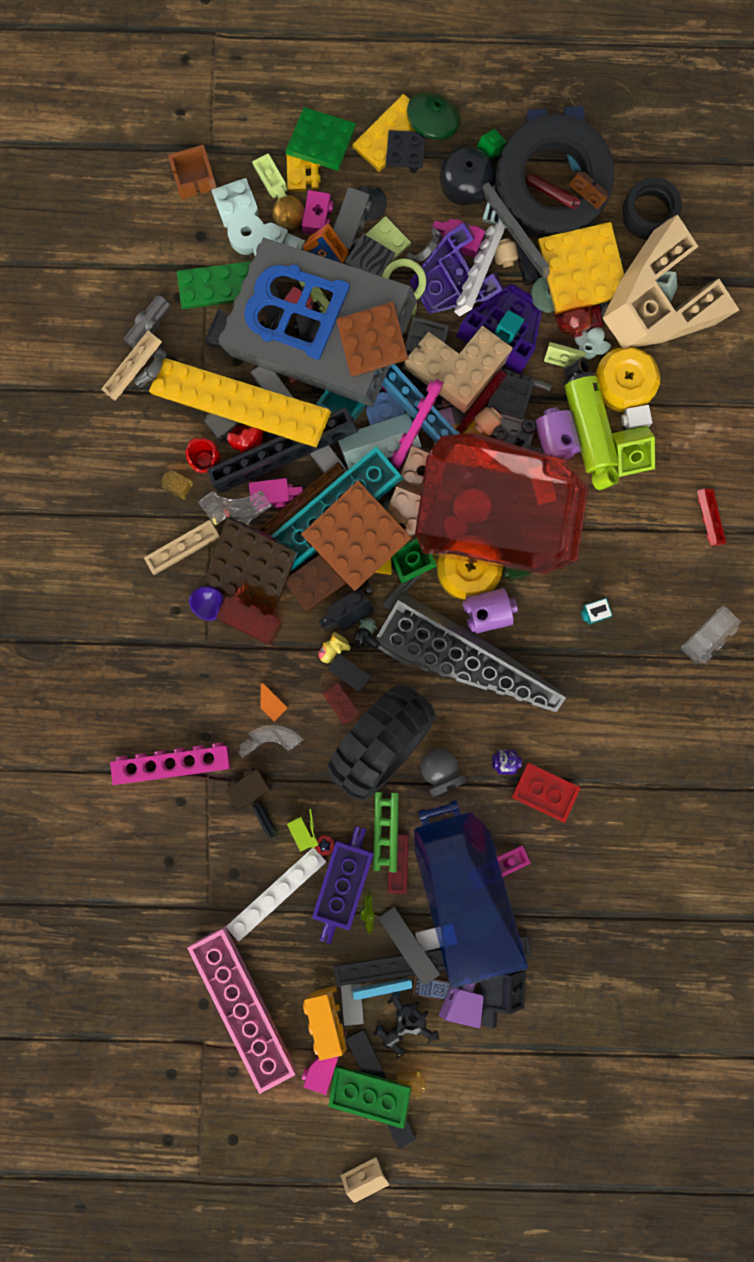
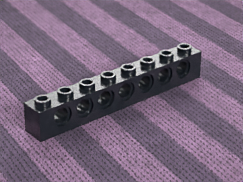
[207,407,358,493]

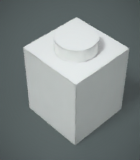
[621,405,652,430]

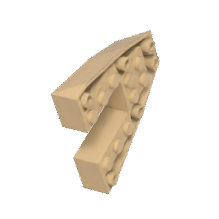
[603,214,739,348]

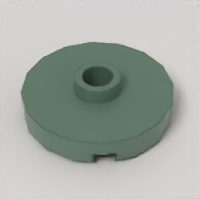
[530,277,555,313]

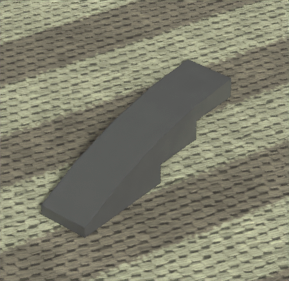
[378,907,440,986]

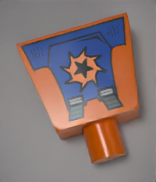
[303,223,349,263]

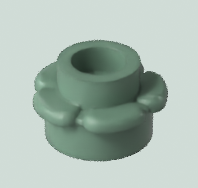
[359,618,377,635]

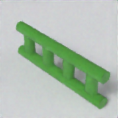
[373,792,399,872]

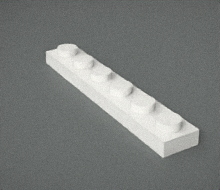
[454,222,505,316]
[226,847,327,942]

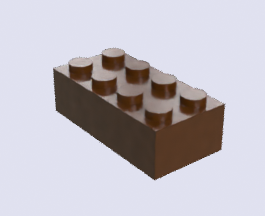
[286,555,348,614]

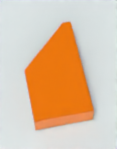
[261,683,288,722]

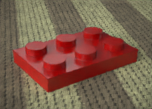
[511,763,581,823]

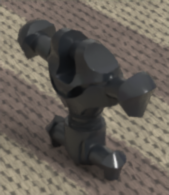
[374,991,439,1058]

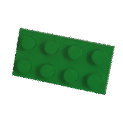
[177,261,251,309]
[328,1065,412,1129]

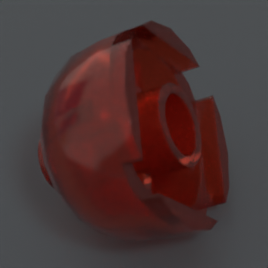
[554,306,593,338]

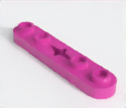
[390,379,444,469]

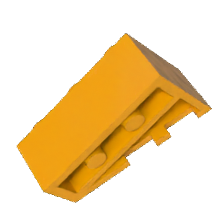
[303,986,347,1061]

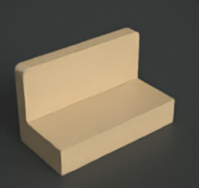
[340,1157,389,1203]

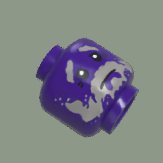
[492,749,522,775]

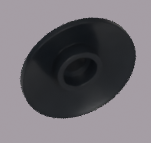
[356,185,387,221]

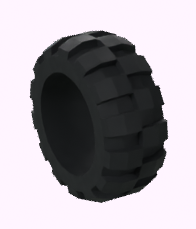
[327,684,436,801]

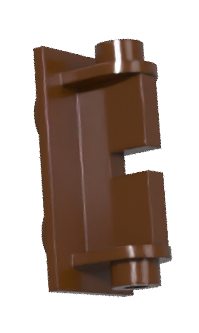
[569,171,609,210]

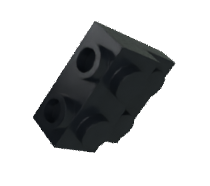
[487,369,534,419]

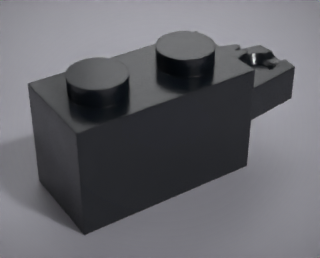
[319,587,374,632]

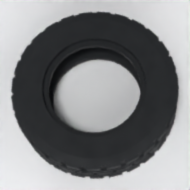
[495,114,615,239]

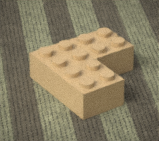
[404,326,513,413]

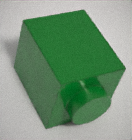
[477,129,507,161]

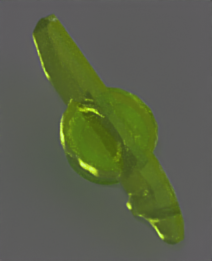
[361,895,375,935]

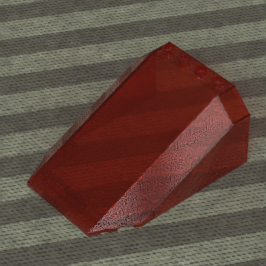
[415,433,589,575]

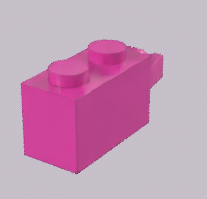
[433,219,485,258]
[249,478,303,511]

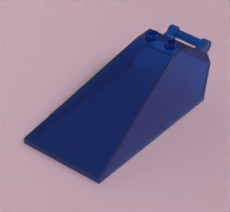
[414,800,528,989]

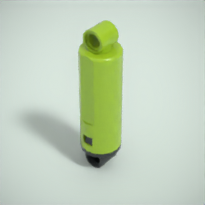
[563,357,619,490]

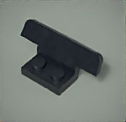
[480,951,526,1028]

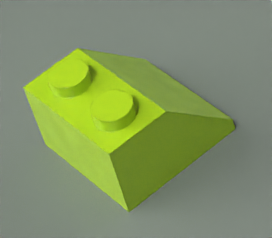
[612,426,655,477]

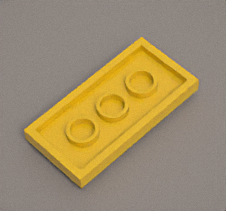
[353,94,417,172]

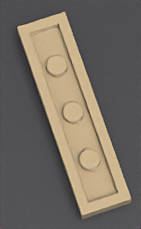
[102,331,162,401]
[144,520,220,575]

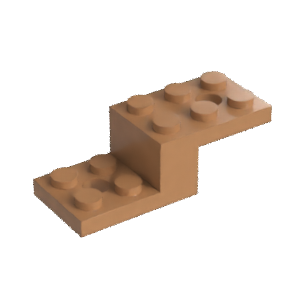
[387,445,447,543]

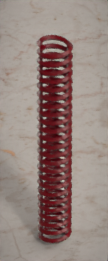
[526,173,580,209]
[455,370,507,436]

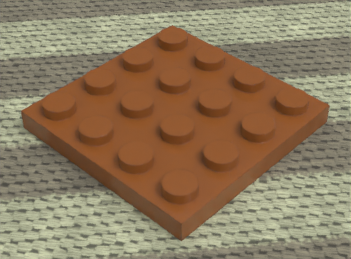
[301,480,412,591]

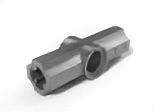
[124,295,171,348]

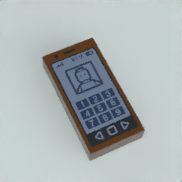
[412,975,454,1001]

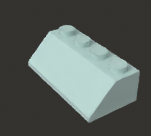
[338,413,422,470]

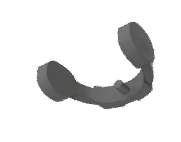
[406,226,443,263]

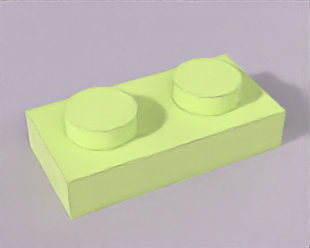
[544,342,586,367]

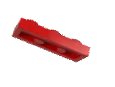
[697,489,726,546]

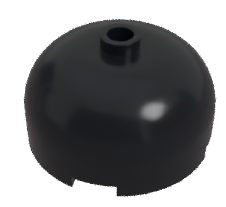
[440,146,496,206]

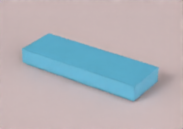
[350,977,412,1000]

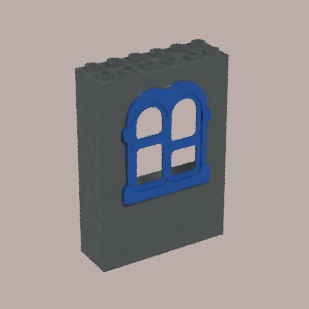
[219,237,417,407]

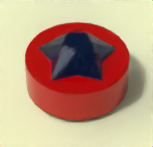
[315,835,335,855]

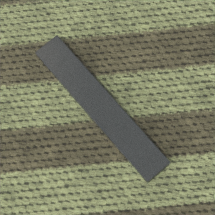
[482,183,550,278]

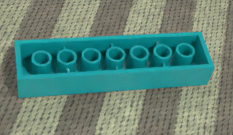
[271,446,404,575]

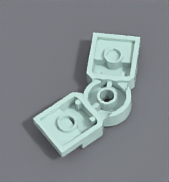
[211,178,305,256]

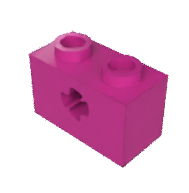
[302,190,334,235]

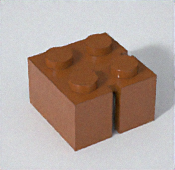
[168,145,216,199]

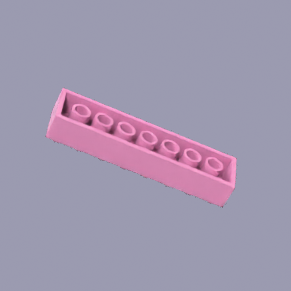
[187,926,297,1094]

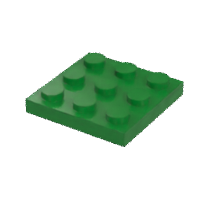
[286,107,356,171]

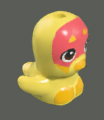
[318,632,350,663]

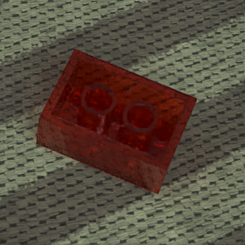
[216,596,282,646]

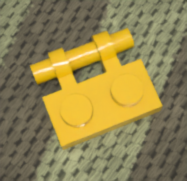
[287,155,321,192]

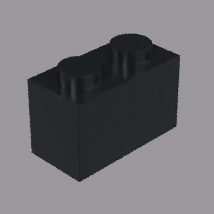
[328,654,371,693]

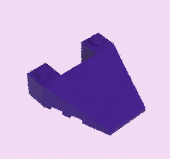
[410,222,505,314]
[456,284,542,375]

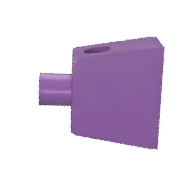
[439,977,483,1029]

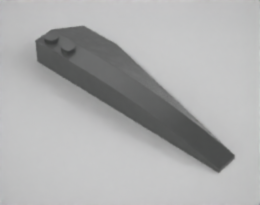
[375,592,567,712]

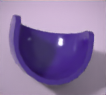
[189,586,224,621]

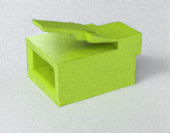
[287,809,319,852]

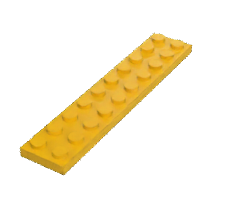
[149,358,331,447]

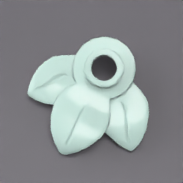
[575,327,611,360]

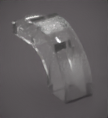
[238,725,304,758]

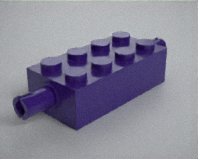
[312,826,374,944]

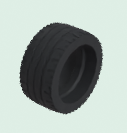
[622,177,682,240]

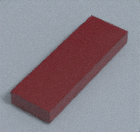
[387,834,409,894]

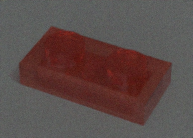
[322,683,360,725]

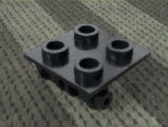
[385,130,425,173]

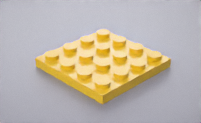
[537,222,624,314]

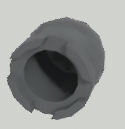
[420,748,467,797]

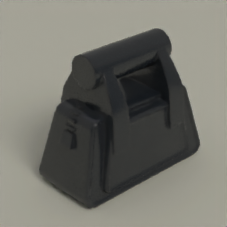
[205,309,228,348]

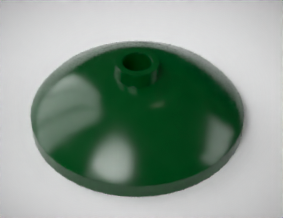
[406,91,461,140]

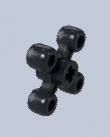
[492,419,544,471]

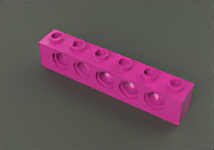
[110,742,231,785]

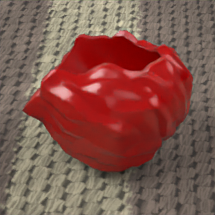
[227,424,265,453]
[185,438,221,473]

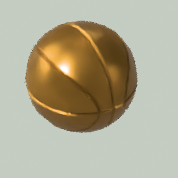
[272,196,305,230]

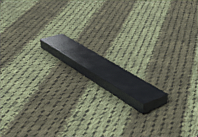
[346,1029,416,1149]

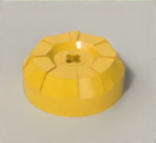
[595,347,660,413]
[437,535,502,601]

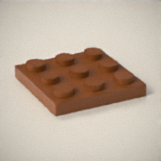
[336,302,409,377]

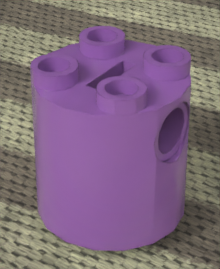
[535,407,581,463]
[462,588,518,634]

